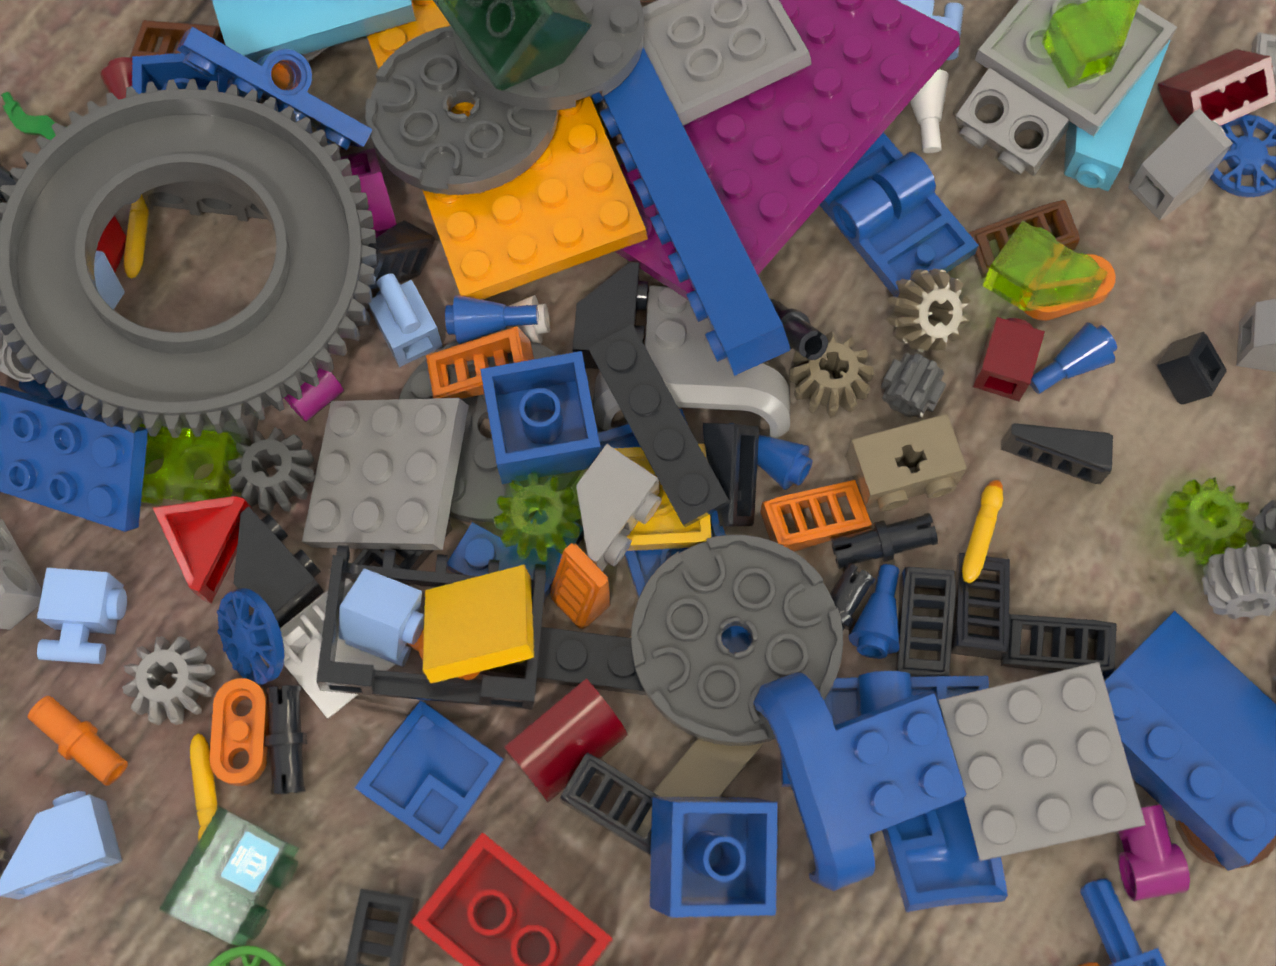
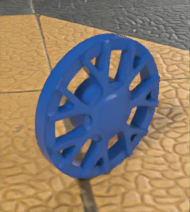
[1210,114,1276,197]
[217,588,284,685]

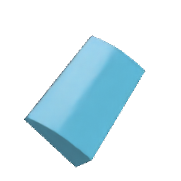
[212,0,416,62]

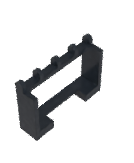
[316,545,546,710]

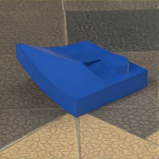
[355,701,505,849]
[882,798,1008,912]

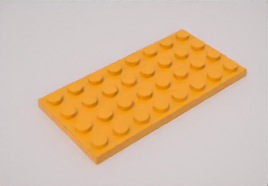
[367,0,648,300]

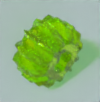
[494,472,581,562]
[1160,477,1254,565]

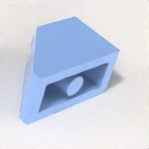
[0,791,122,900]

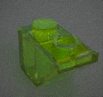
[1042,0,1140,88]
[982,221,1108,311]

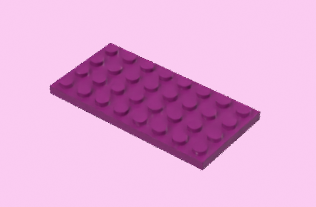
[614,0,960,300]

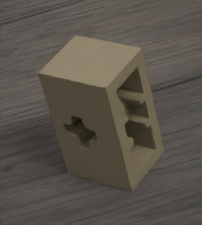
[846,414,967,512]

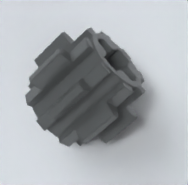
[881,353,946,418]

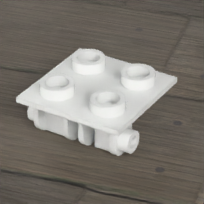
[280,579,395,719]

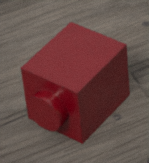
[972,317,1045,401]

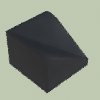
[1157,331,1227,404]

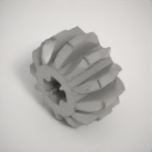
[1202,544,1276,620]
[122,636,215,725]

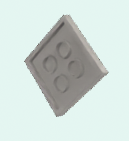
[642,0,812,125]
[975,0,1177,137]
[302,398,469,550]
[939,662,1145,861]

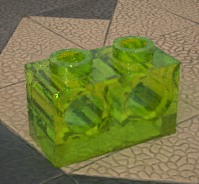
[140,424,240,504]

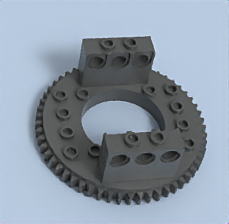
[0,79,377,447]

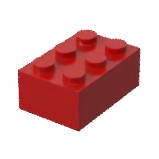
[411,832,614,966]

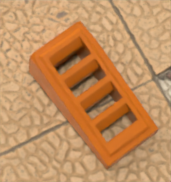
[426,326,534,399]
[760,480,872,552]
[550,543,610,629]

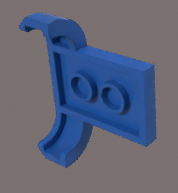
[753,672,967,891]

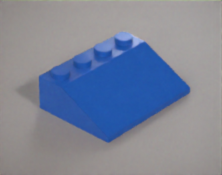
[1104,611,1276,871]

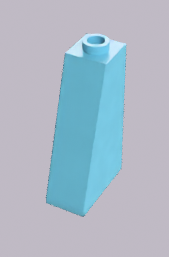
[1064,41,1170,191]

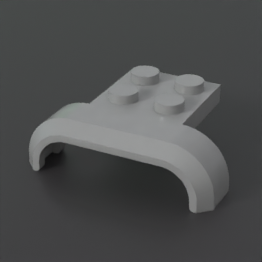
[593,286,790,438]

